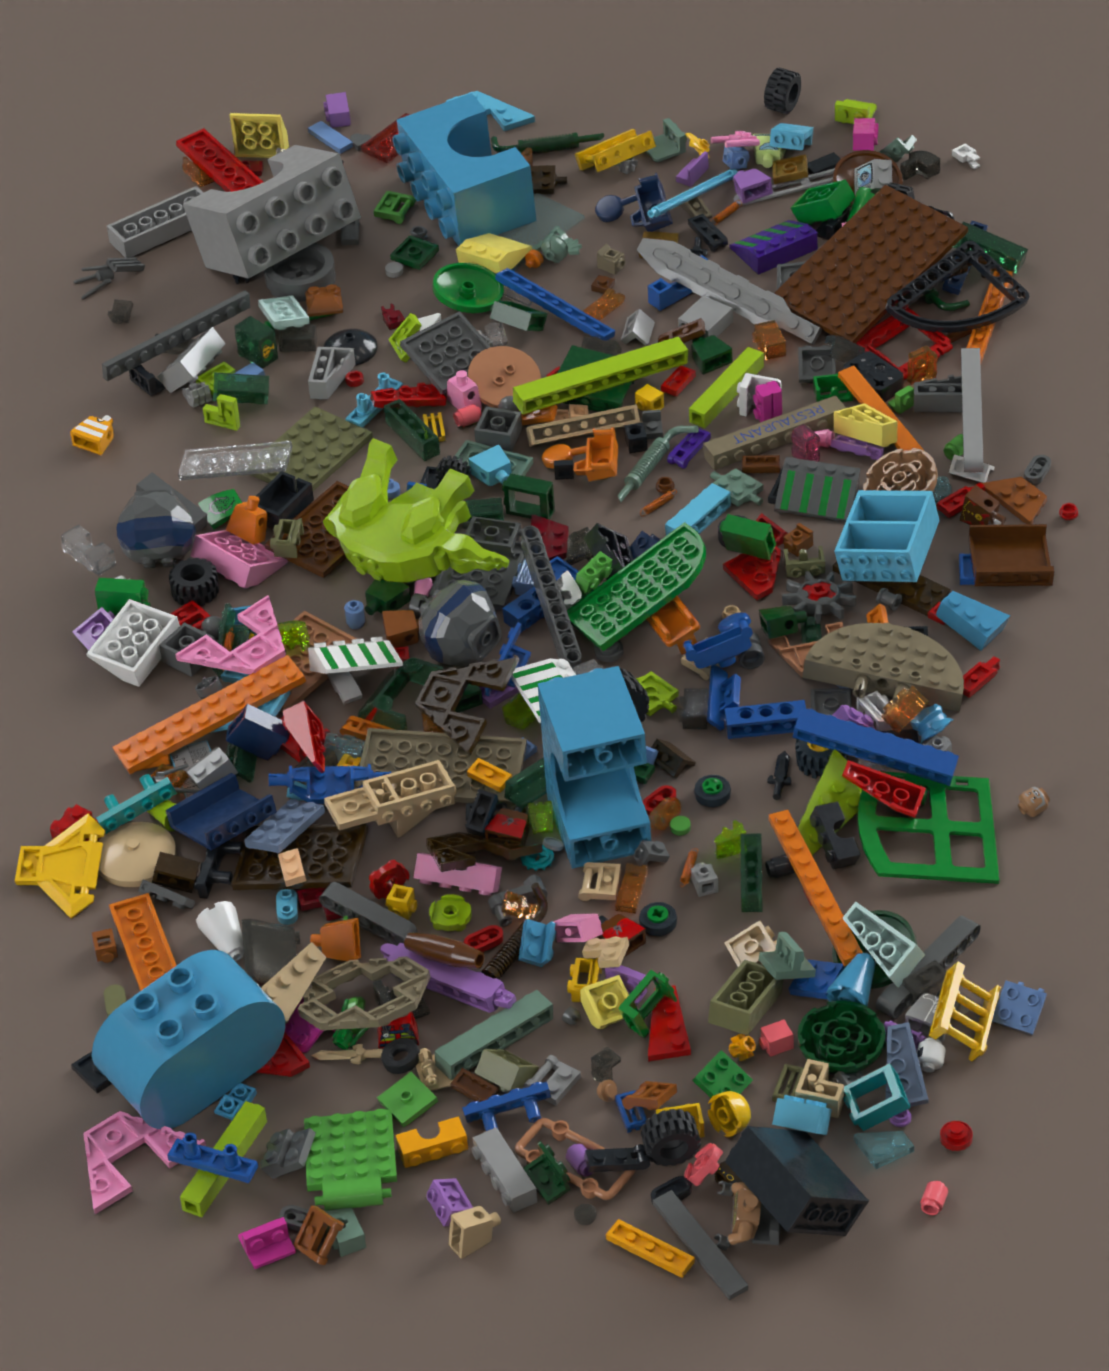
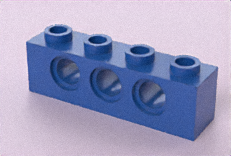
[503,570,564,633]
[724,700,806,739]

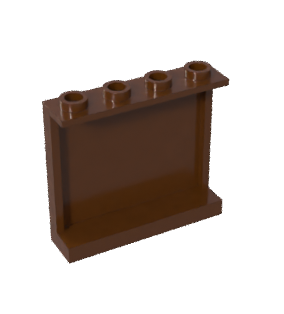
[968,524,1054,587]

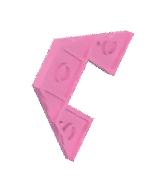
[175,595,286,675]
[83,1111,206,1214]

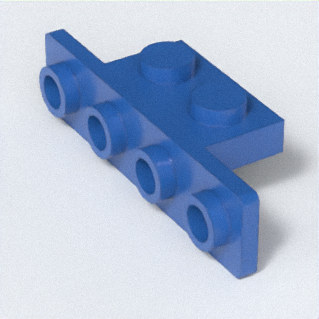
[484,622,531,697]
[707,665,741,731]

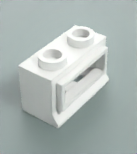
[857,691,900,731]

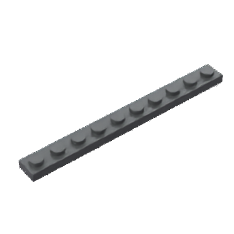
[102,290,250,381]

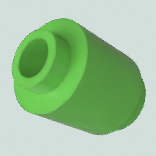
[943,434,963,460]

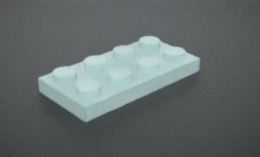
[258,295,310,330]

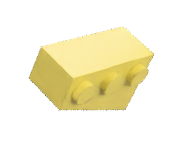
[834,403,898,447]

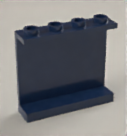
[166,773,277,850]

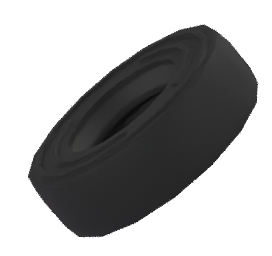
[381,1038,420,1074]

